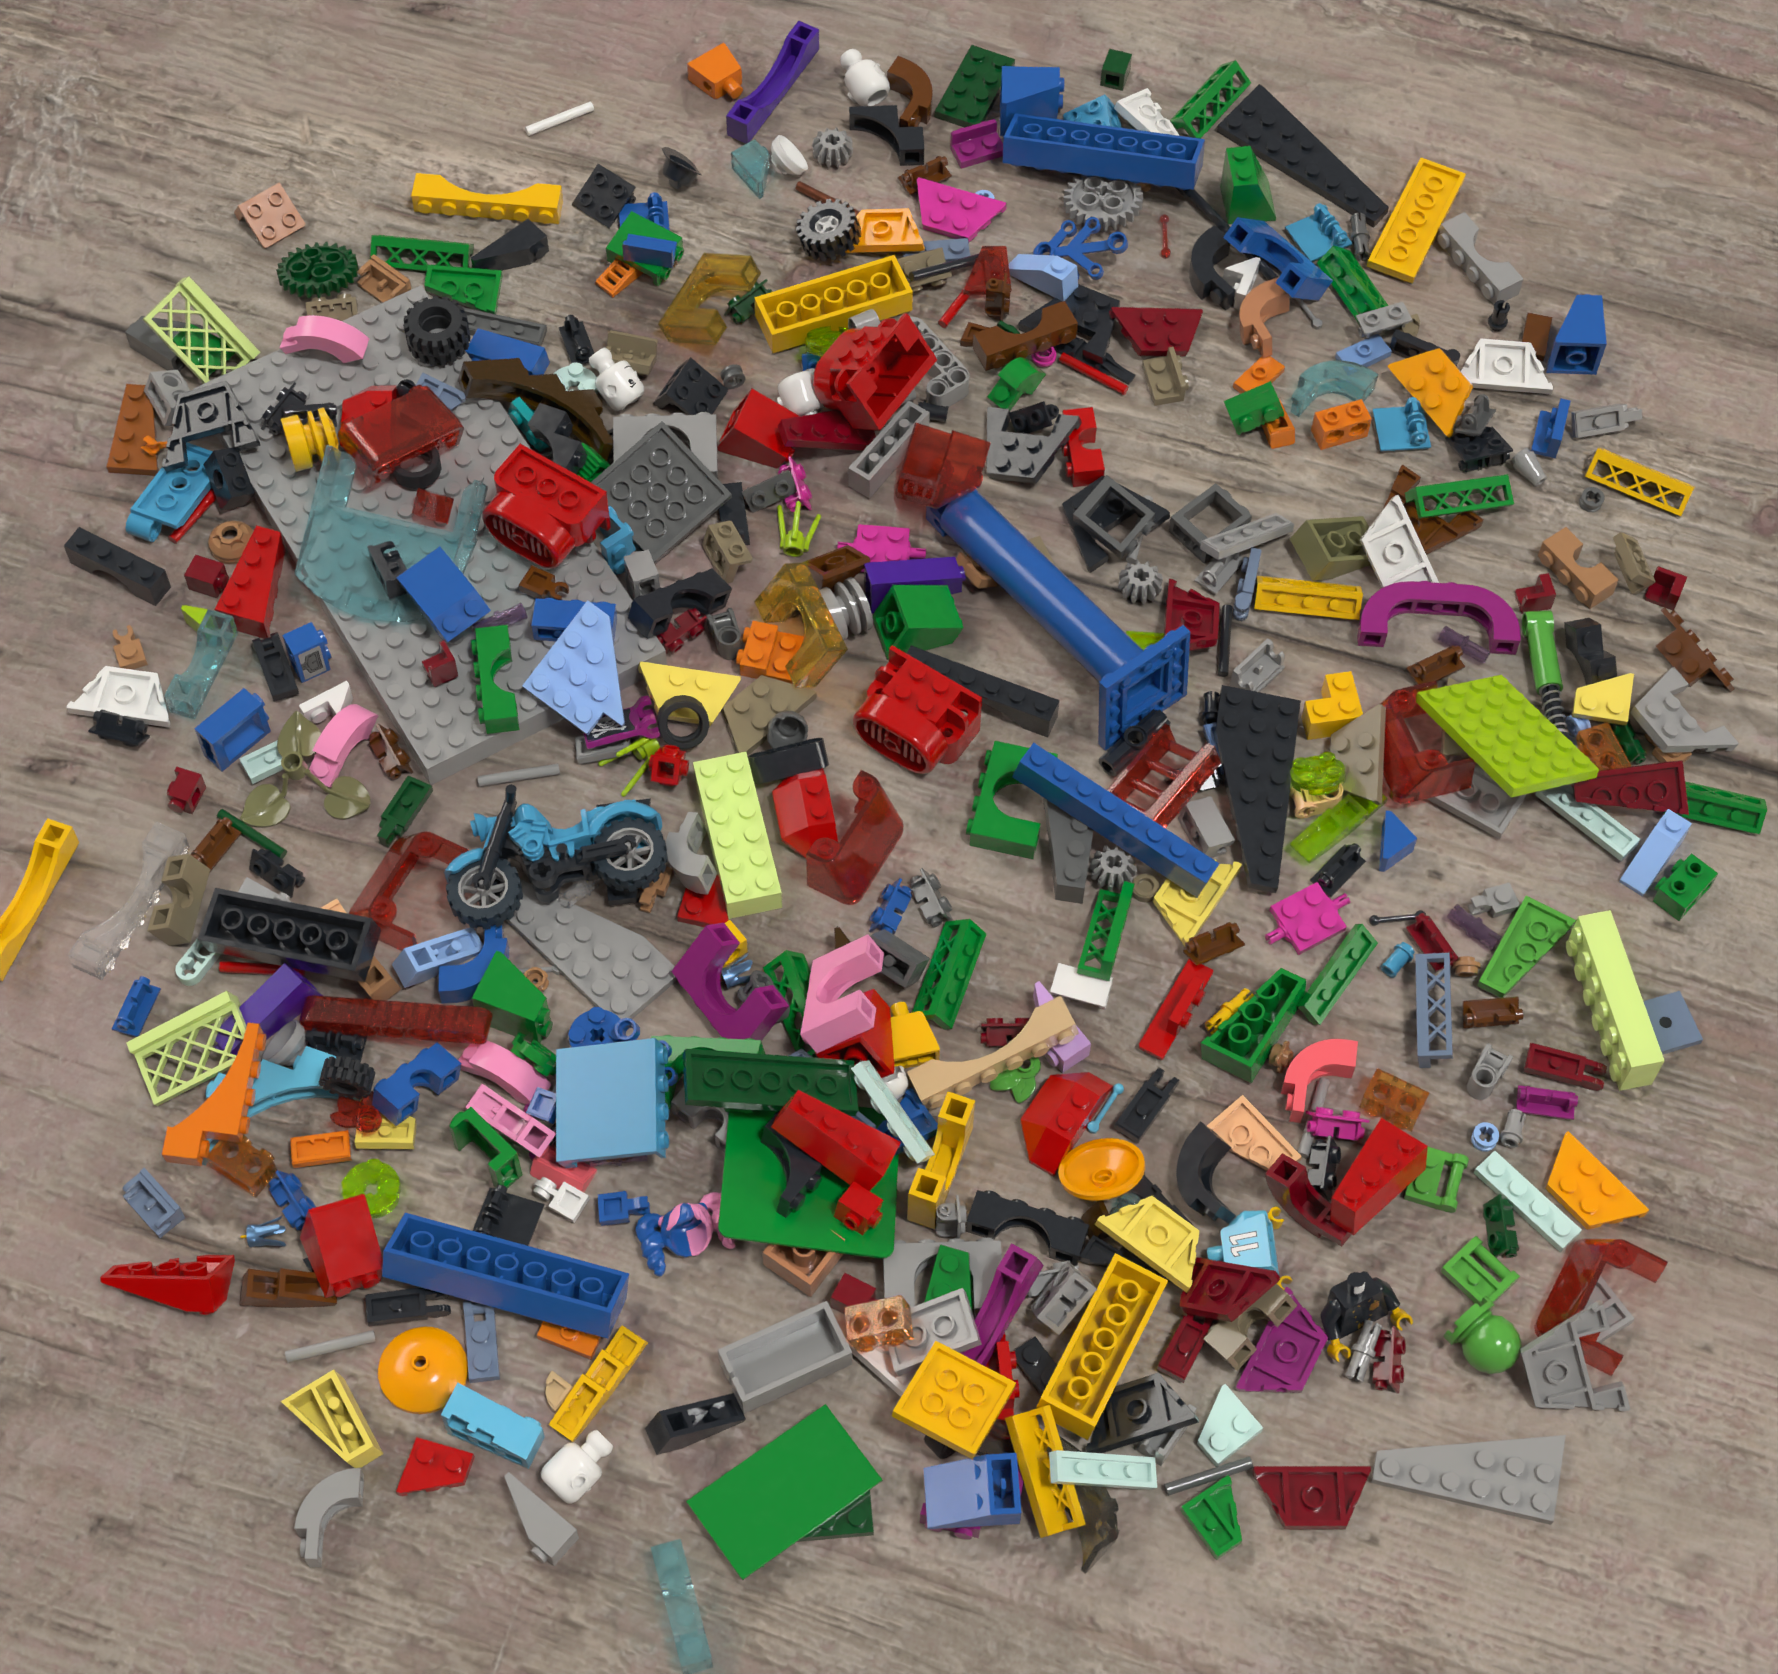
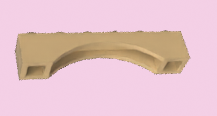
[907,996,1079,1109]

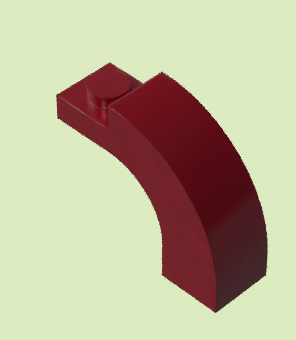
[1265,1153,1352,1247]

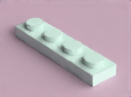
[1535,784,1640,861]
[851,1060,935,1163]
[1474,1151,1582,1253]
[1049,1450,1157,1490]

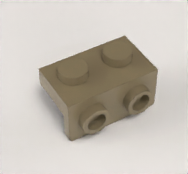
[606,330,658,375]

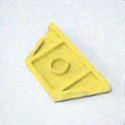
[638,661,741,726]
[1153,860,1242,947]
[1095,1196,1199,1293]

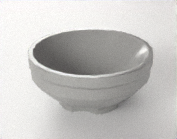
[262,1020,306,1066]

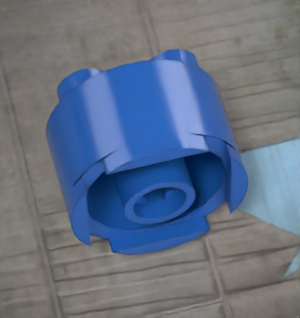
[568,1007,627,1047]

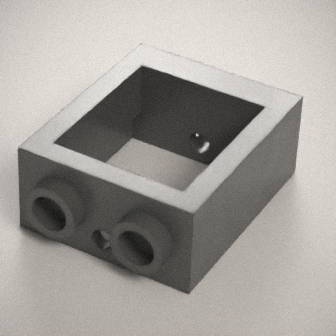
[1073,475,1155,559]
[1169,483,1252,564]

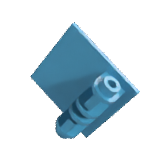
[1285,203,1352,262]
[1372,397,1431,451]

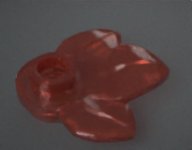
[330,1091,382,1133]

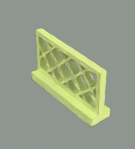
[142,276,260,384]
[126,991,247,1106]

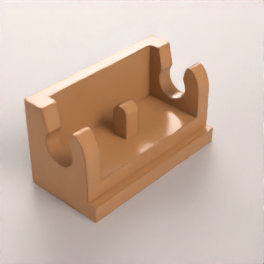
[357,255,412,303]

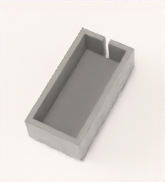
[718,1301,852,1414]

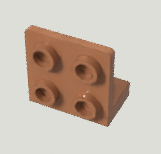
[234,182,305,249]

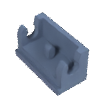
[122,1168,185,1238]

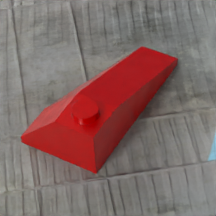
[100,1255,235,1315]

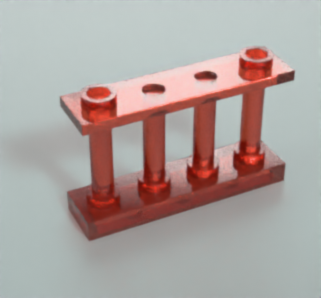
[1107,724,1221,828]

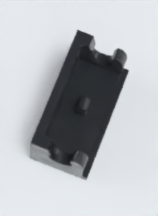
[367,541,407,599]

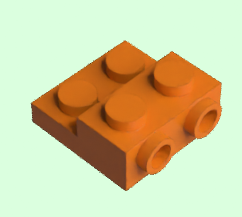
[736,621,804,684]

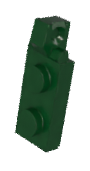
[377,776,433,848]

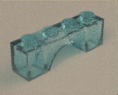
[164,609,238,719]
[651,1539,713,1674]

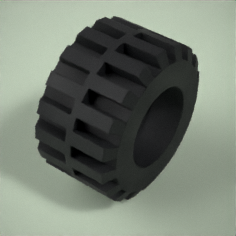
[403,296,471,366]

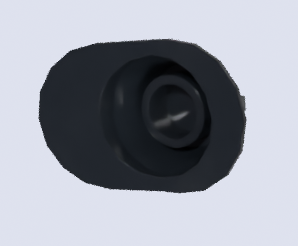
[662,147,702,189]

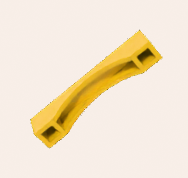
[411,173,563,224]
[0,818,79,981]

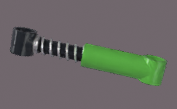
[1522,611,1577,747]

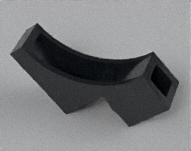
[849,105,924,166]
[528,403,588,475]
[1564,618,1617,686]
[761,1111,822,1218]

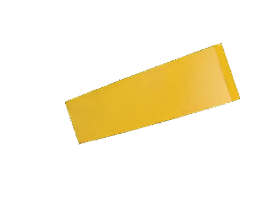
[549,1325,648,1442]

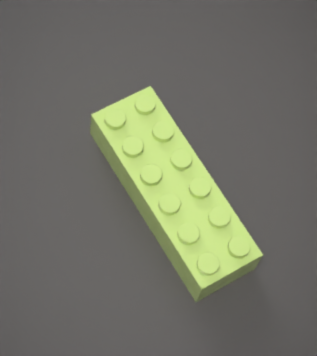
[693,752,782,919]
[1566,910,1664,1091]

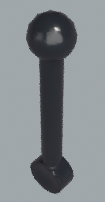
[1369,910,1426,926]

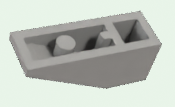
[504,1472,579,1566]

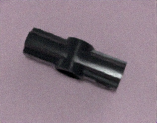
[1099,709,1171,777]

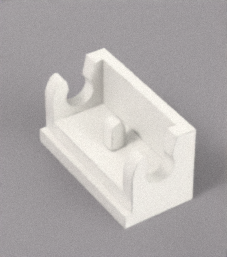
[1050,963,1113,1009]

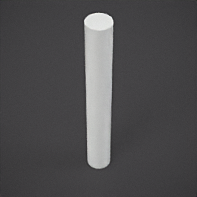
[525,101,594,136]

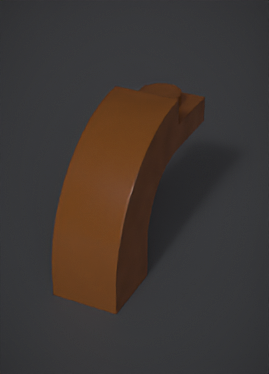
[887,56,933,127]

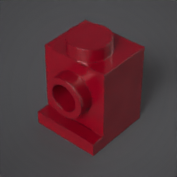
[167,766,206,814]

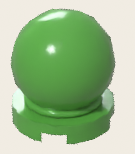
[1443,1296,1522,1374]

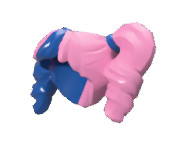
[635,1192,736,1277]

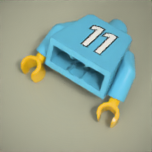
[1207,1207,1292,1290]

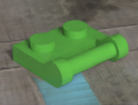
[1404,1147,1469,1213]
[1441,1236,1520,1307]

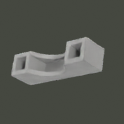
[1437,212,1523,305]

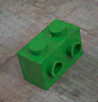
[1653,853,1718,921]

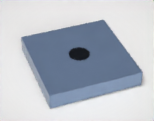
[1643,991,1703,1055]

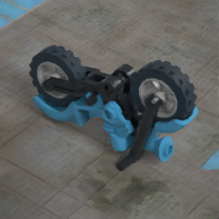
[444,784,668,929]

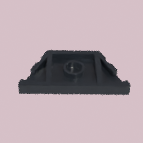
[1086,1373,1199,1453]

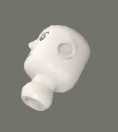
[840,49,890,106]
[589,348,644,411]
[777,371,824,416]
[541,1430,613,1504]

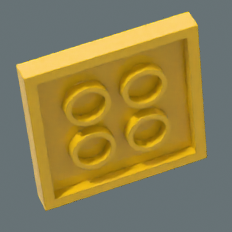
[892,1341,1016,1460]

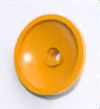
[1058,1138,1145,1201]
[378,1326,468,1414]

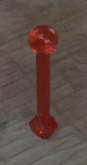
[1160,214,1171,259]

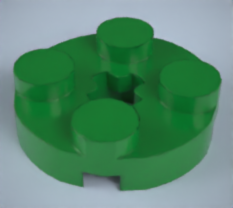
[511,1032,556,1077]

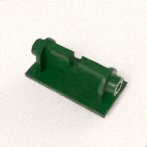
[724,279,773,324]
[1602,717,1646,767]
[1483,1194,1519,1258]

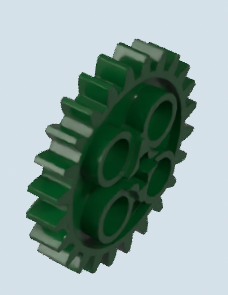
[276,242,359,299]

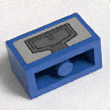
[282,622,332,683]

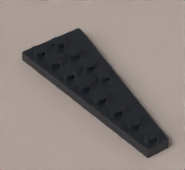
[1217,84,1389,228]

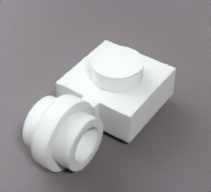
[533,1177,590,1223]

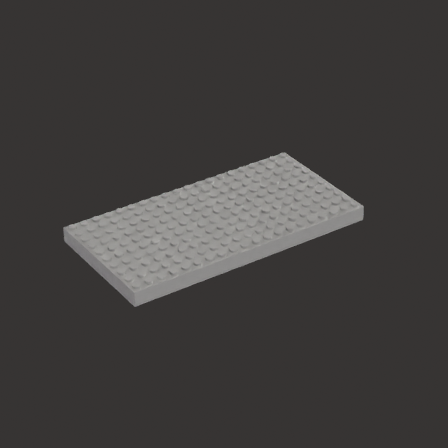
[193,285,667,785]

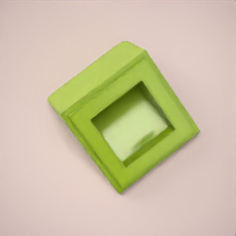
[181,605,212,639]

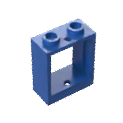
[194,688,271,772]

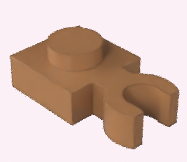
[956,552,998,588]
[113,625,148,670]

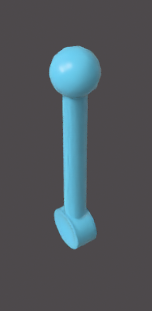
[1088,1083,1124,1134]

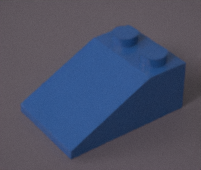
[396,546,491,643]

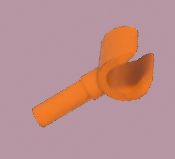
[141,435,167,456]

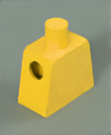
[890,1002,940,1069]

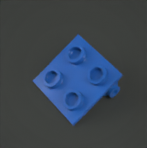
[619,192,670,231]

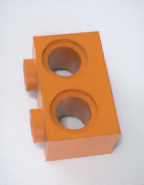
[1311,399,1372,450]

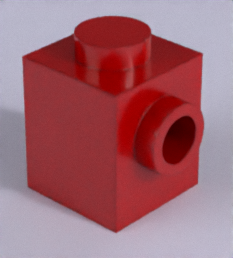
[834,1182,883,1235]

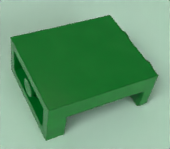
[606,211,684,286]
[449,1107,523,1188]

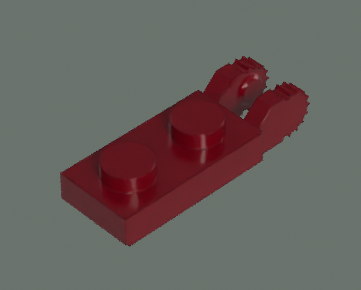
[1523,1043,1607,1091]
[1157,1314,1215,1383]

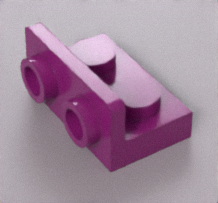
[950,119,1003,169]

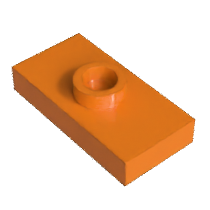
[1233,356,1285,393]
[290,1130,352,1168]
[537,1321,602,1360]

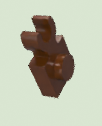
[519,565,569,600]

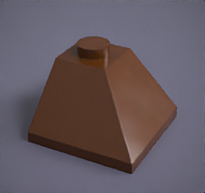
[802,545,871,594]

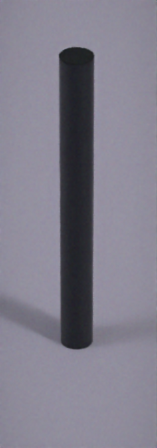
[909,250,995,282]

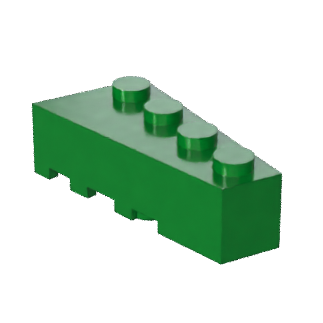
[1201,968,1306,1083]

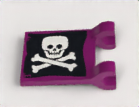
[584,696,660,749]

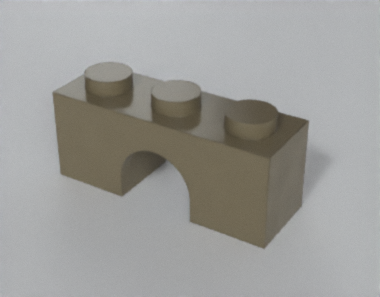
[147,854,210,946]
[1204,1284,1297,1371]

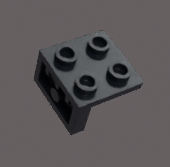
[653,357,728,415]

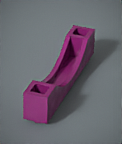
[961,1243,1044,1366]

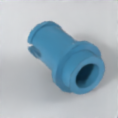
[1381,942,1415,978]

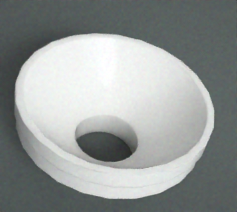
[771,135,808,175]

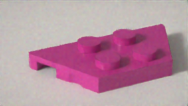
[917,177,1007,243]

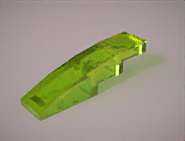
[1290,794,1387,864]

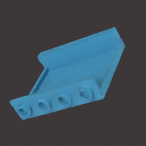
[556,1038,669,1168]

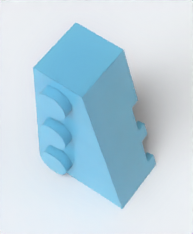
[441,1382,545,1469]

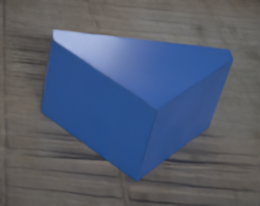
[1379,811,1417,872]

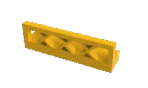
[1585,447,1695,516]
[1254,576,1363,620]
[1005,1405,1086,1538]

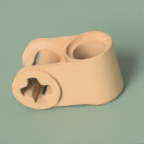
[1289,779,1343,819]

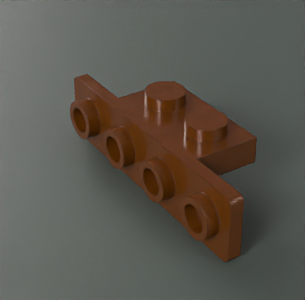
[1656,607,1735,692]

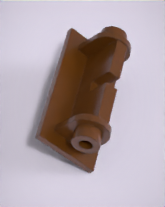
[898,156,952,195]
[984,273,1011,321]
[1406,645,1465,689]
[369,723,413,780]
[191,817,241,872]
[1183,922,1245,965]
[1463,996,1523,1028]

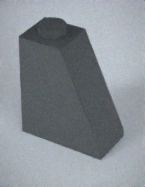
[125,316,203,372]

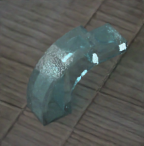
[1291,360,1378,417]

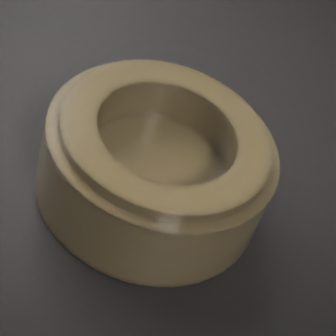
[1132,874,1159,902]

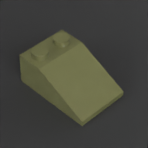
[1290,516,1371,581]

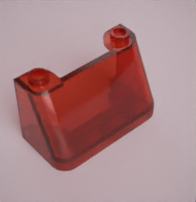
[337,384,464,488]
[806,770,904,905]

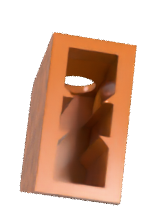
[687,42,743,99]

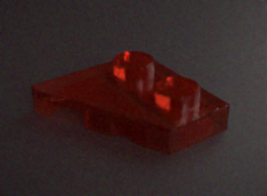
[963,246,1012,295]

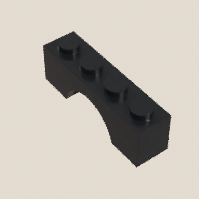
[64,527,171,606]
[627,568,732,639]
[966,1190,1089,1266]

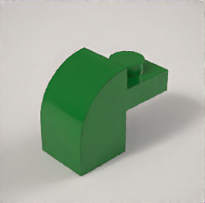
[987,357,1046,411]

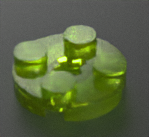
[805,326,849,358]
[1290,752,1346,795]
[341,1158,401,1218]

